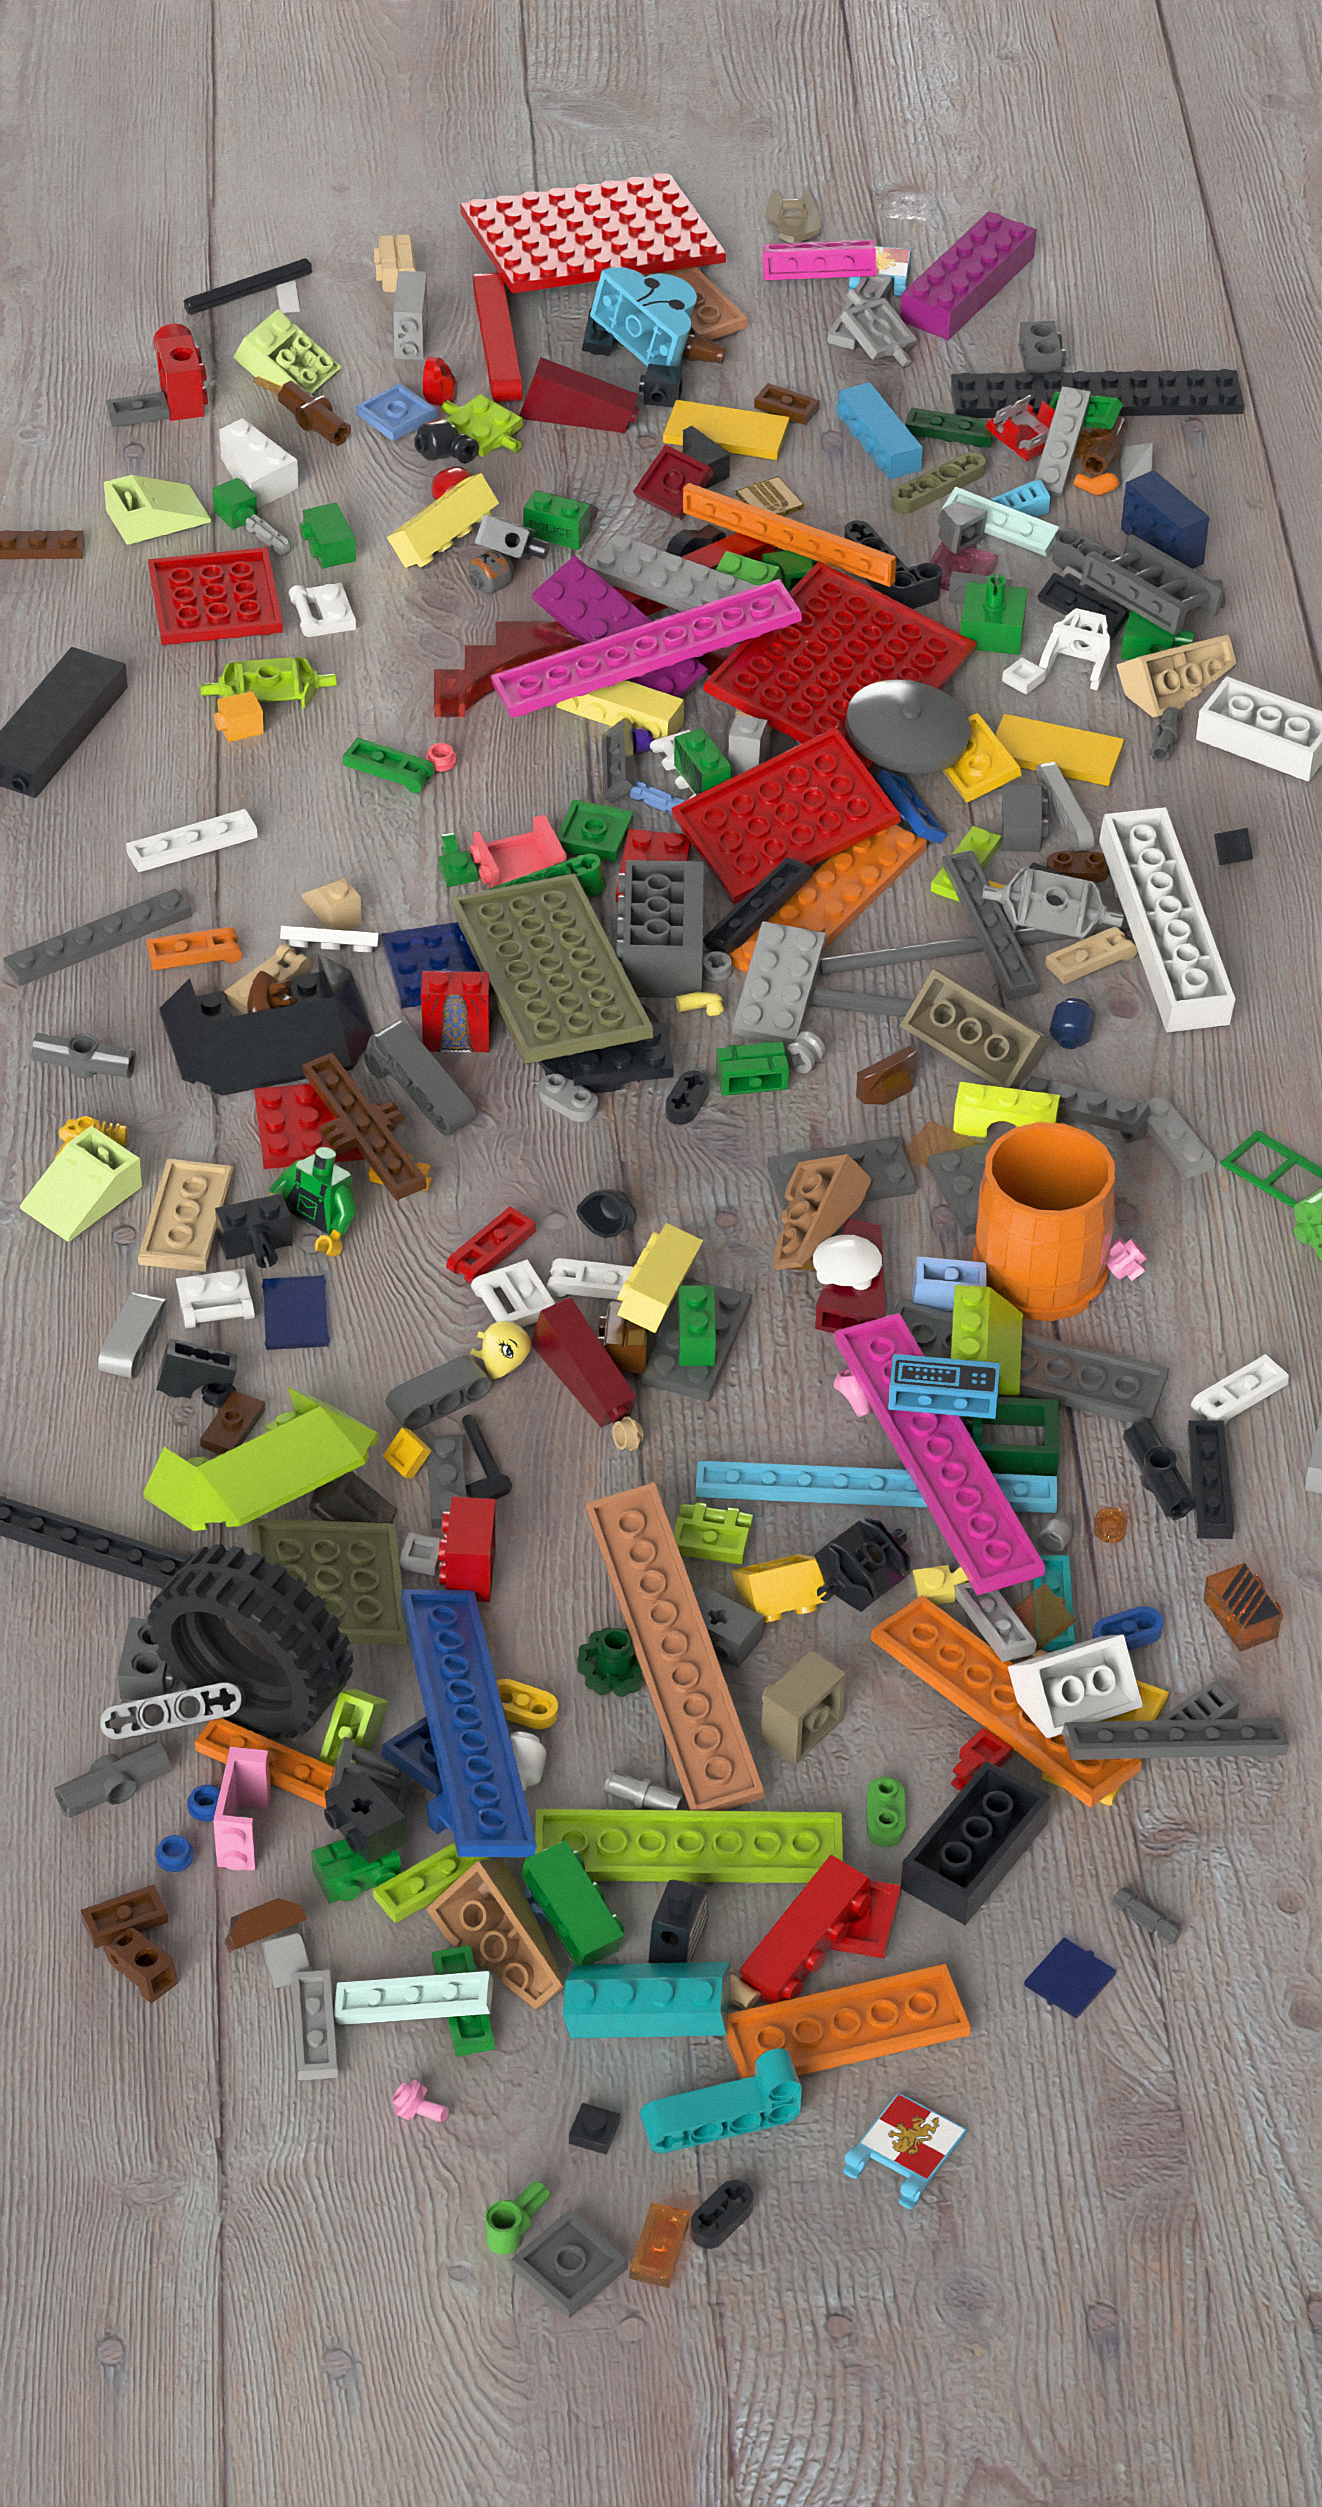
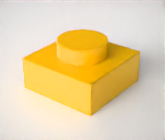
[383,1428,432,1479]

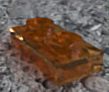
[629,2202,691,2288]

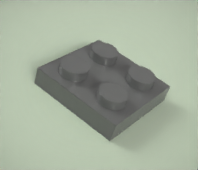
[511,2209,628,2318]

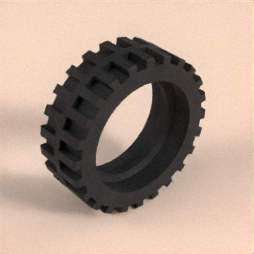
[148,1545,353,1739]

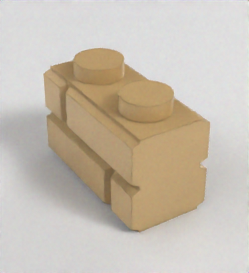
[373,235,416,292]

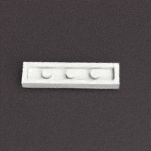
[126,809,258,873]

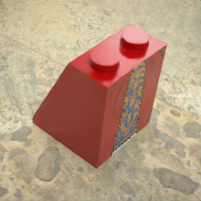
[421,971,491,1053]

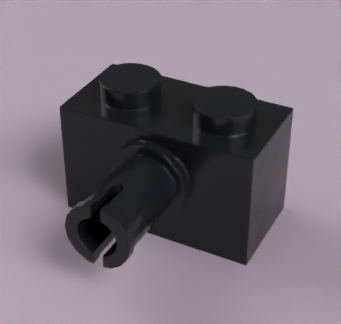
[215,1193,293,1268]

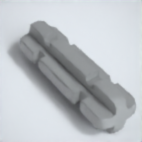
[245,514,292,555]

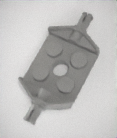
[981,867,1124,941]

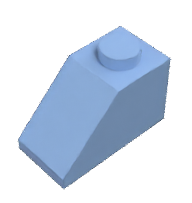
[912,1257,986,1312]

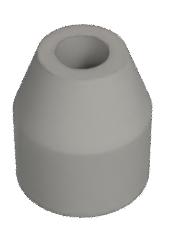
[1038,1516,1072,1554]

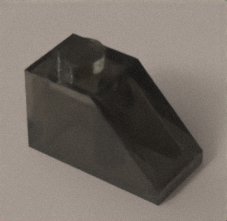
[308,1471,398,1524]

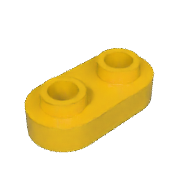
[496,1679,558,1729]

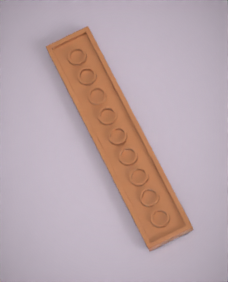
[585,1482,765,1811]

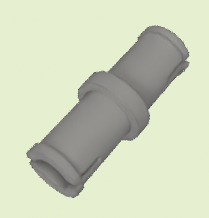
[604,1769,683,1810]

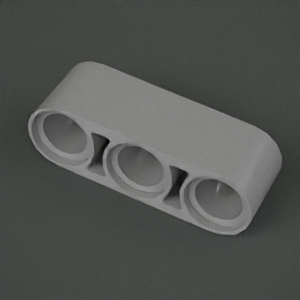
[98,1291,169,1379]

